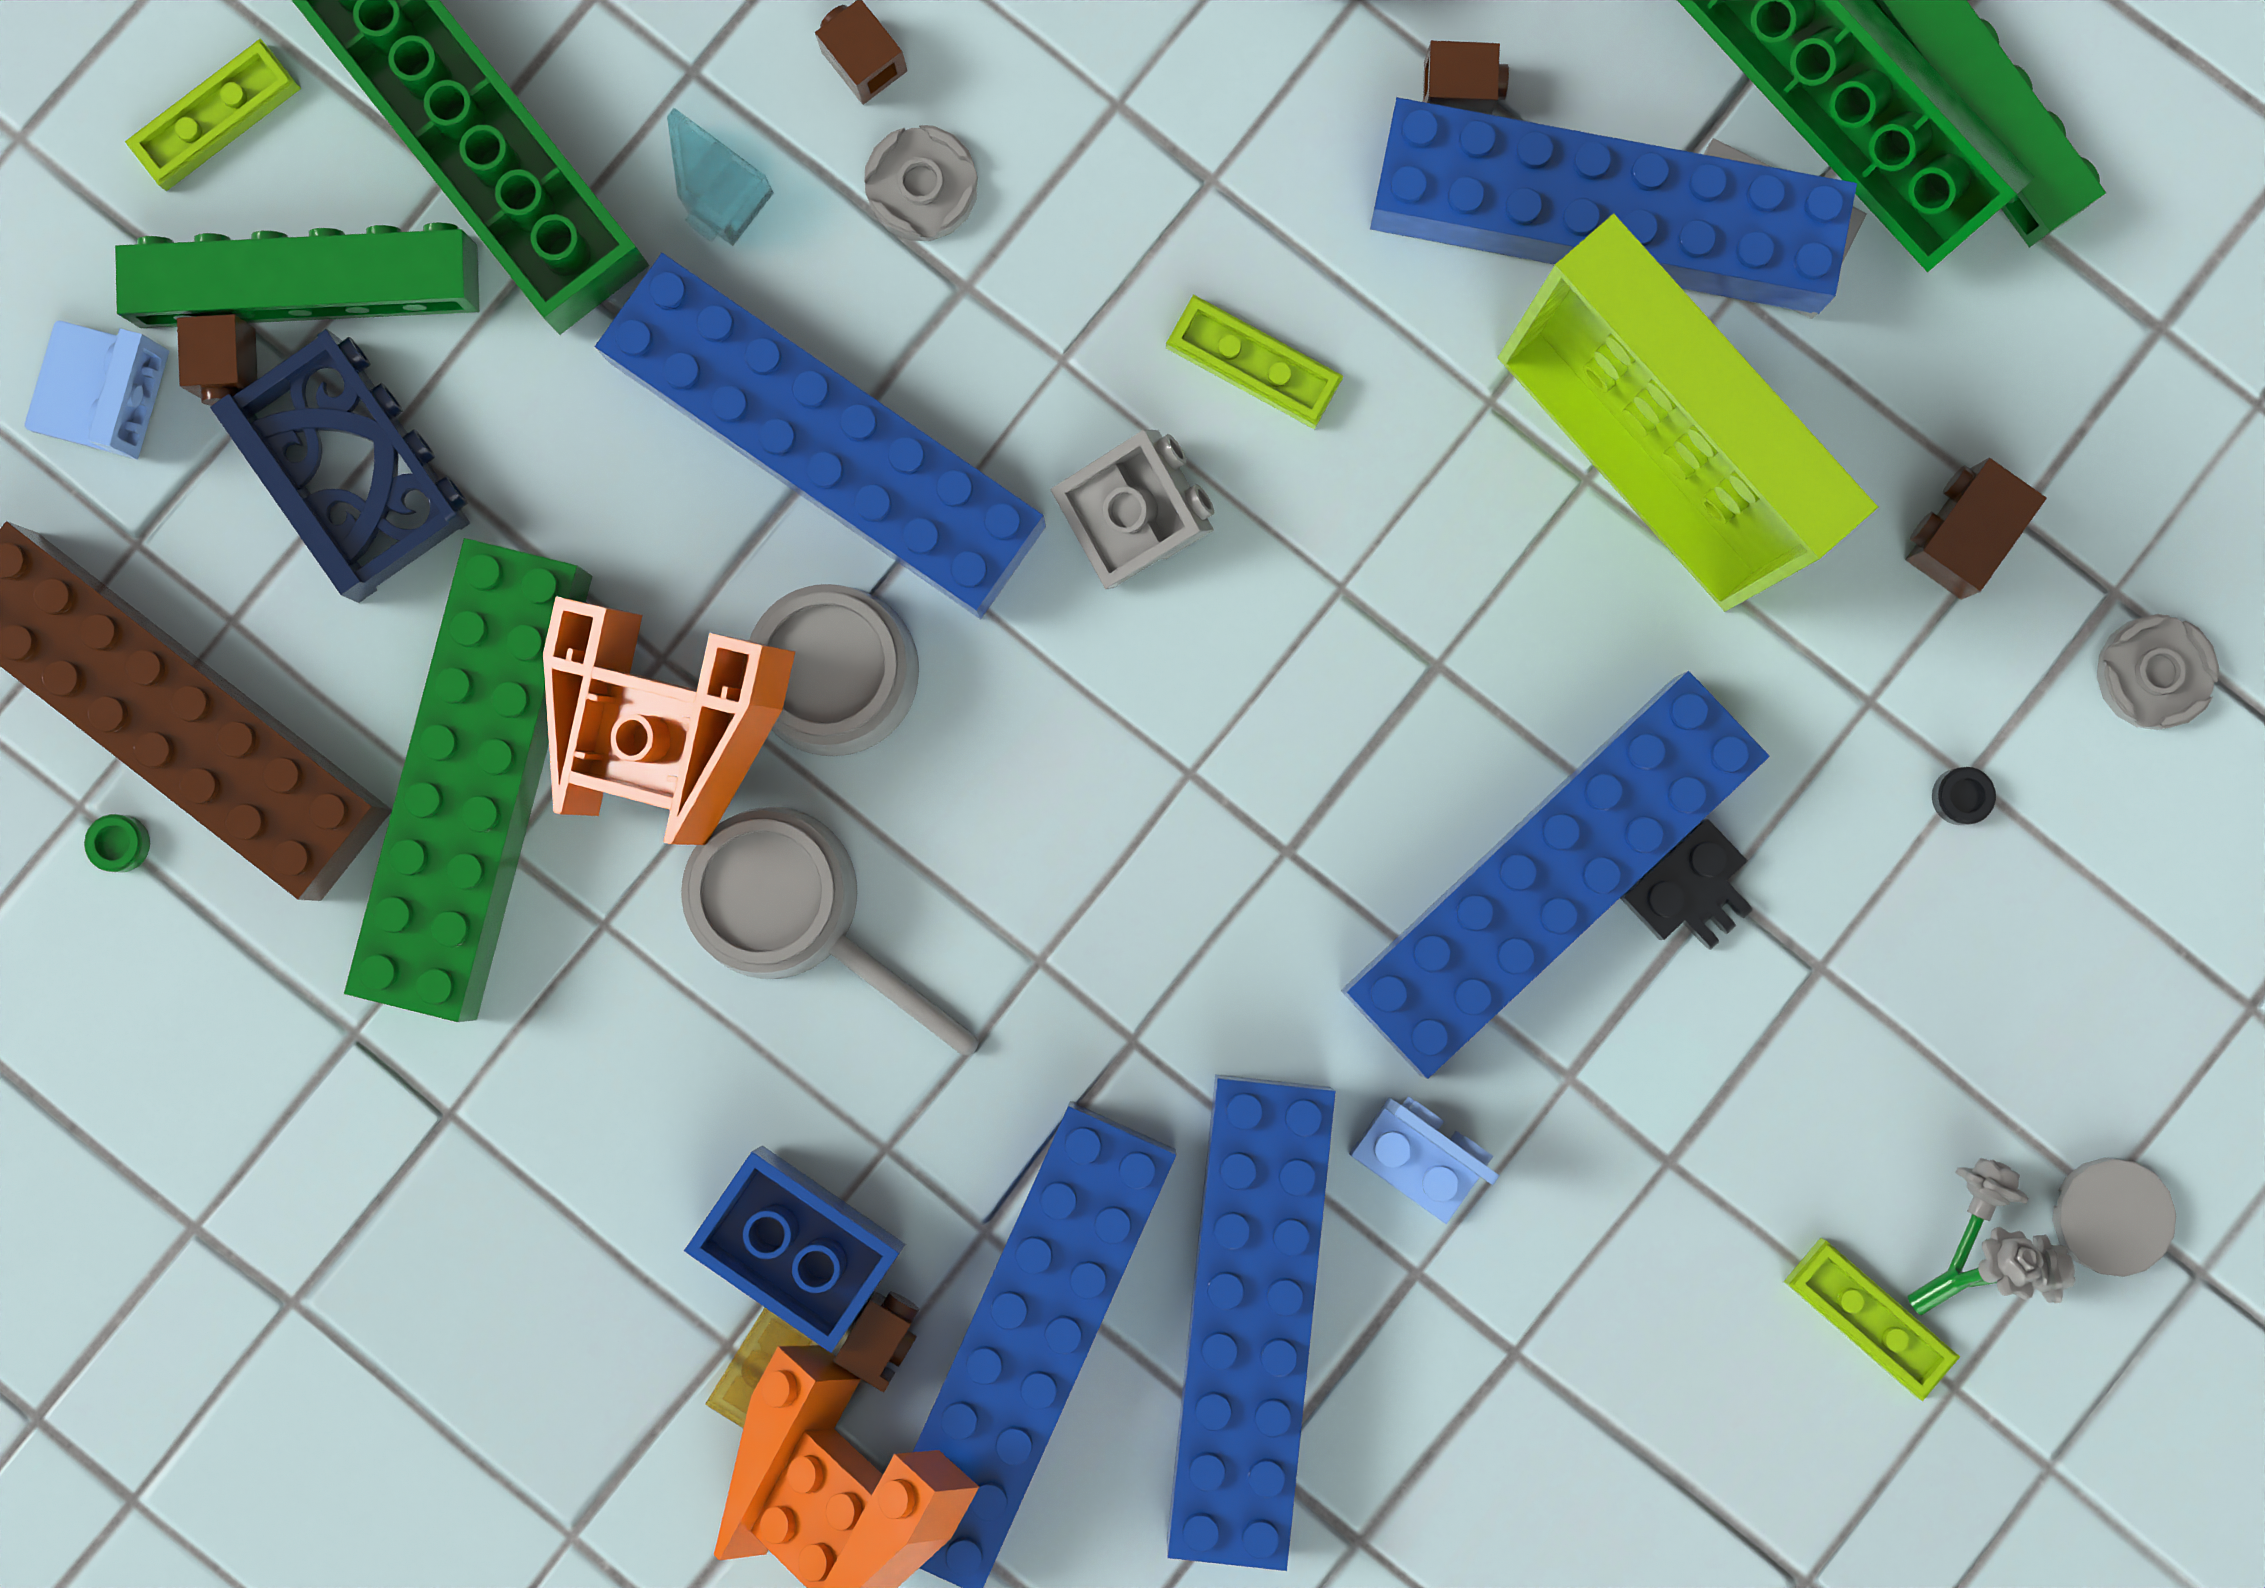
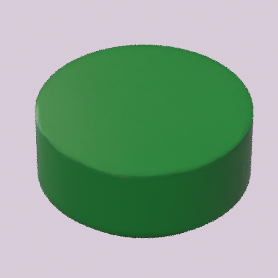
[84,814,150,872]

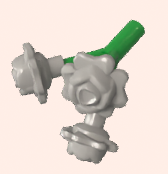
[1907,1158,2076,1316]

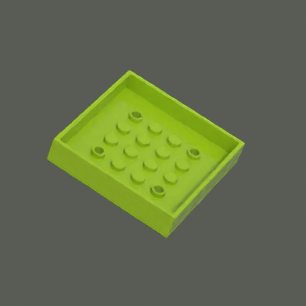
[1497,214,1879,612]

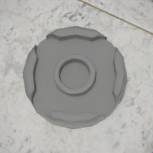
[864,125,978,241]
[2097,614,2219,730]
[2052,1158,2176,1277]

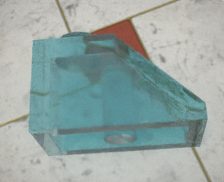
[667,108,774,246]

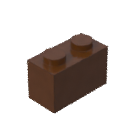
[1905,457,2047,600]

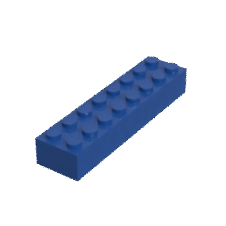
[1370,97,1857,314]
[594,253,1046,620]
[1341,671,1770,1079]
[1167,1074,1336,1571]
[913,1101,1177,1588]

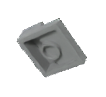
[1050,429,1214,589]

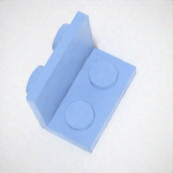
[25,321,169,460]
[1349,1096,1500,1224]

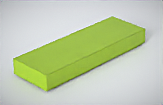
[125,38,301,192]
[1166,294,1343,430]
[1783,1238,1960,1401]

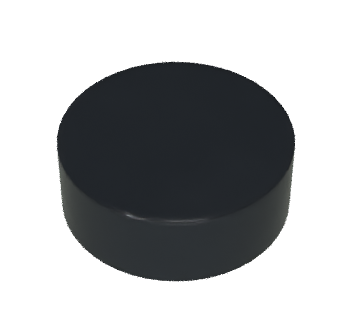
[1932,767,1996,825]

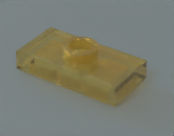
[705,1307,813,1428]

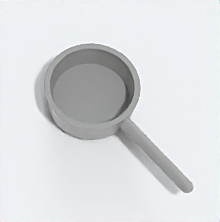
[749,584,919,756]
[681,807,978,1055]

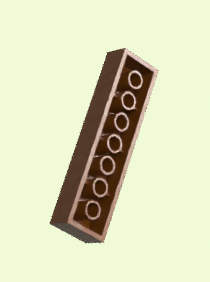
[0,521,392,901]

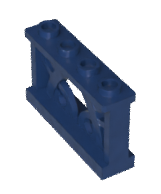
[210,329,470,603]

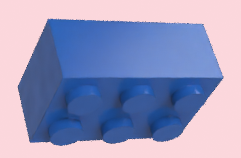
[684,1145,906,1353]

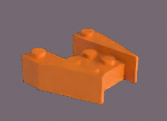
[543,596,795,845]
[714,1345,979,1588]

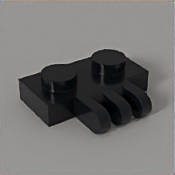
[1620,819,1753,950]

